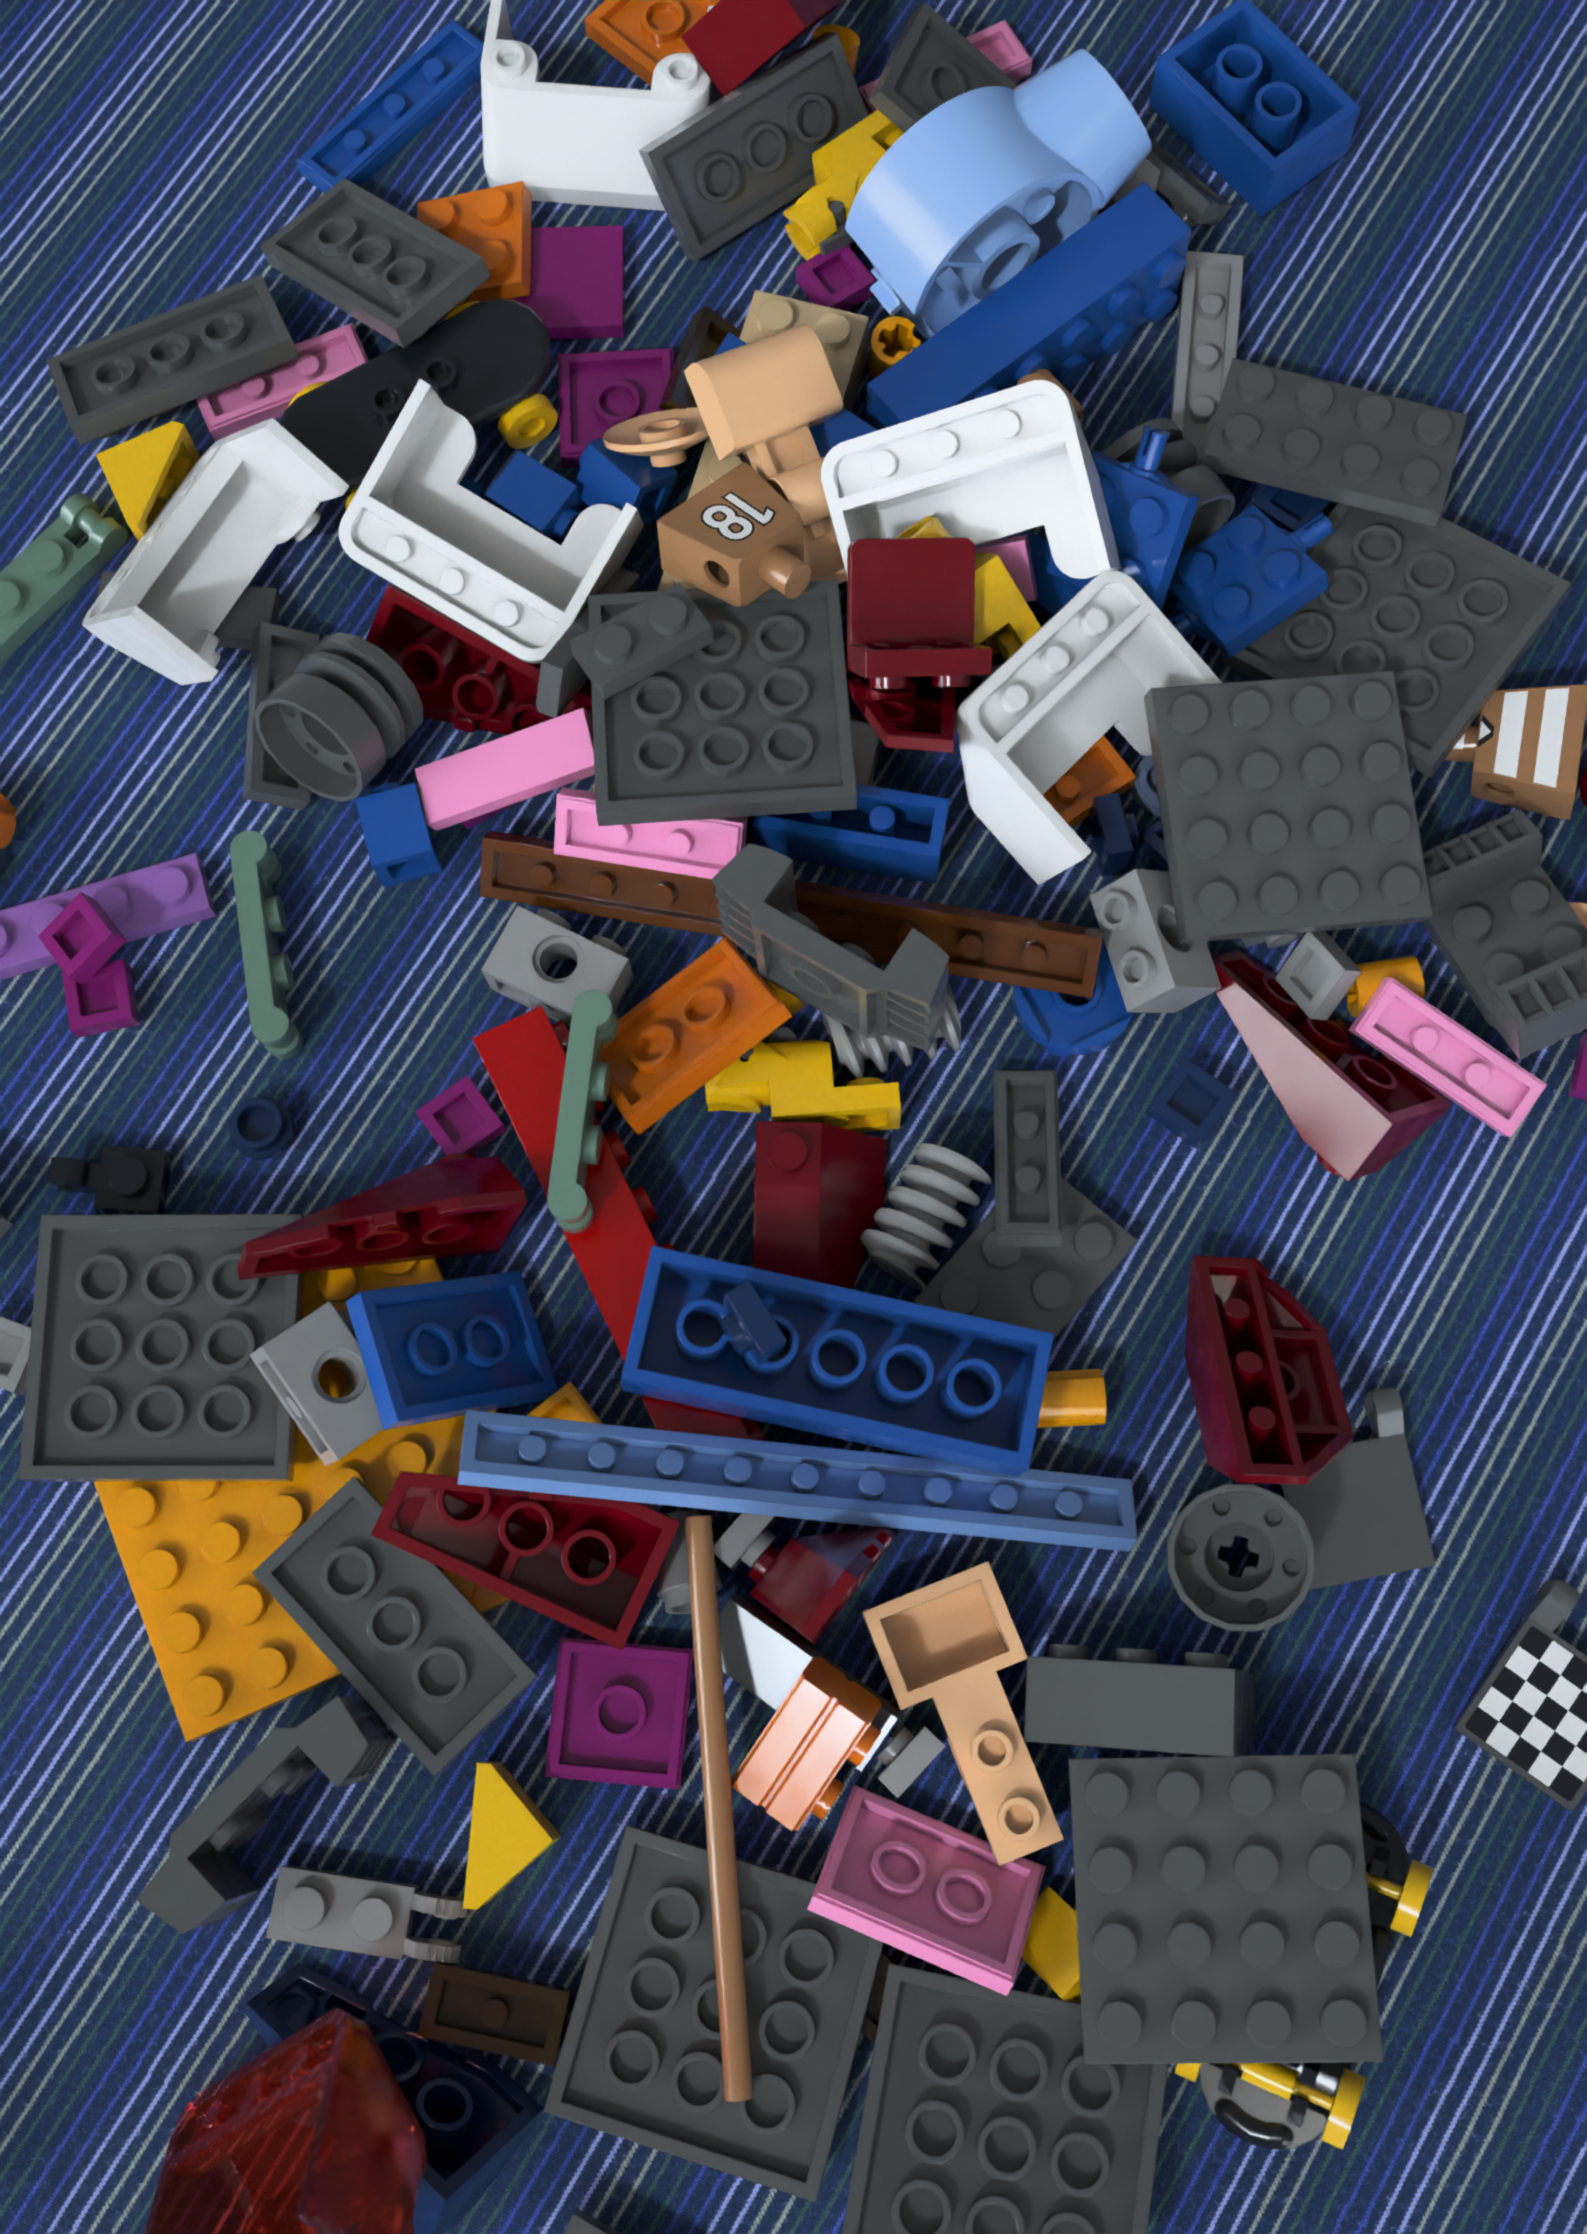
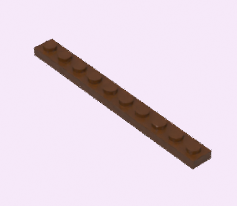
[480,831,1104,998]

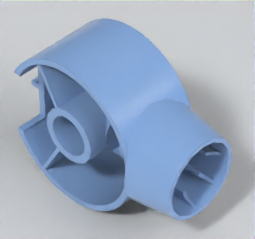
[845,48,1152,341]

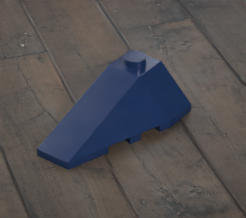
[244,1963,544,2234]

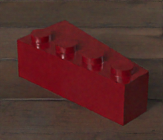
[681,0,847,97]

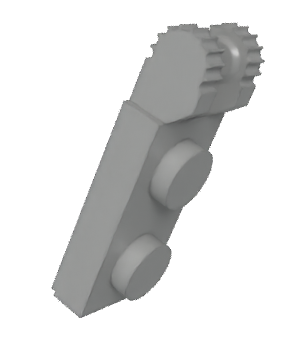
[266,1864,468,1963]

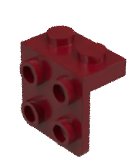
[847,537,992,689]

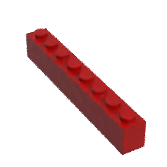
[472,1006,766,1441]

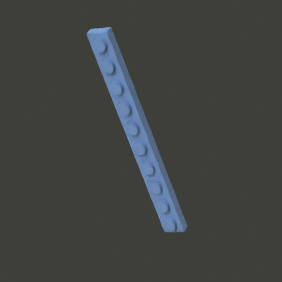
[457,1410,1138,1552]

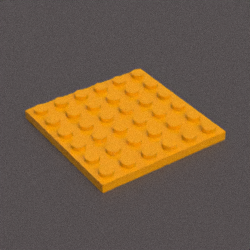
[94,1259,512,1742]

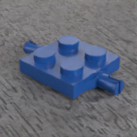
[1046,426,1200,611]
[1166,504,1334,659]

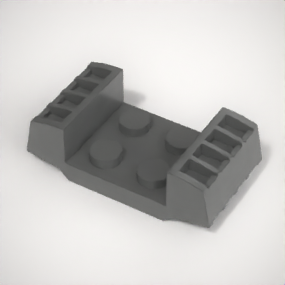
[1423,808,1587,1060]
[712,843,950,1052]
[137,1695,395,1934]

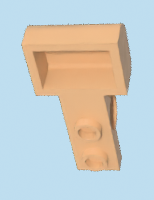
[684,324,847,585]
[862,1561,1064,1866]

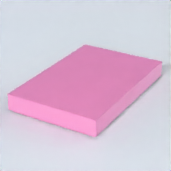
[807,1785,1046,1996]

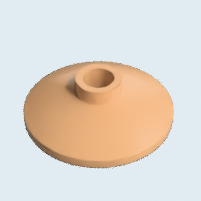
[603,407,709,467]

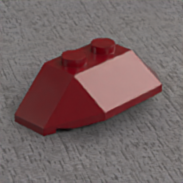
[1185,1256,1354,1485]

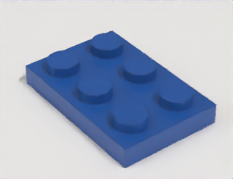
[345,1270,558,1430]

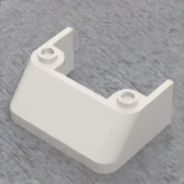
[481,0,721,211]
[82,418,349,685]

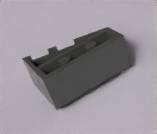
[1024,1644,1256,1757]

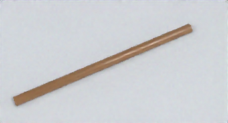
[684,1515,753,2102]

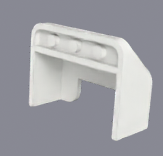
[339,379,644,664]
[821,380,1122,579]
[956,571,1222,885]

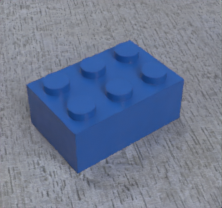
[1148,0,1361,217]

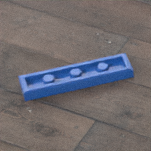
[296,19,484,194]

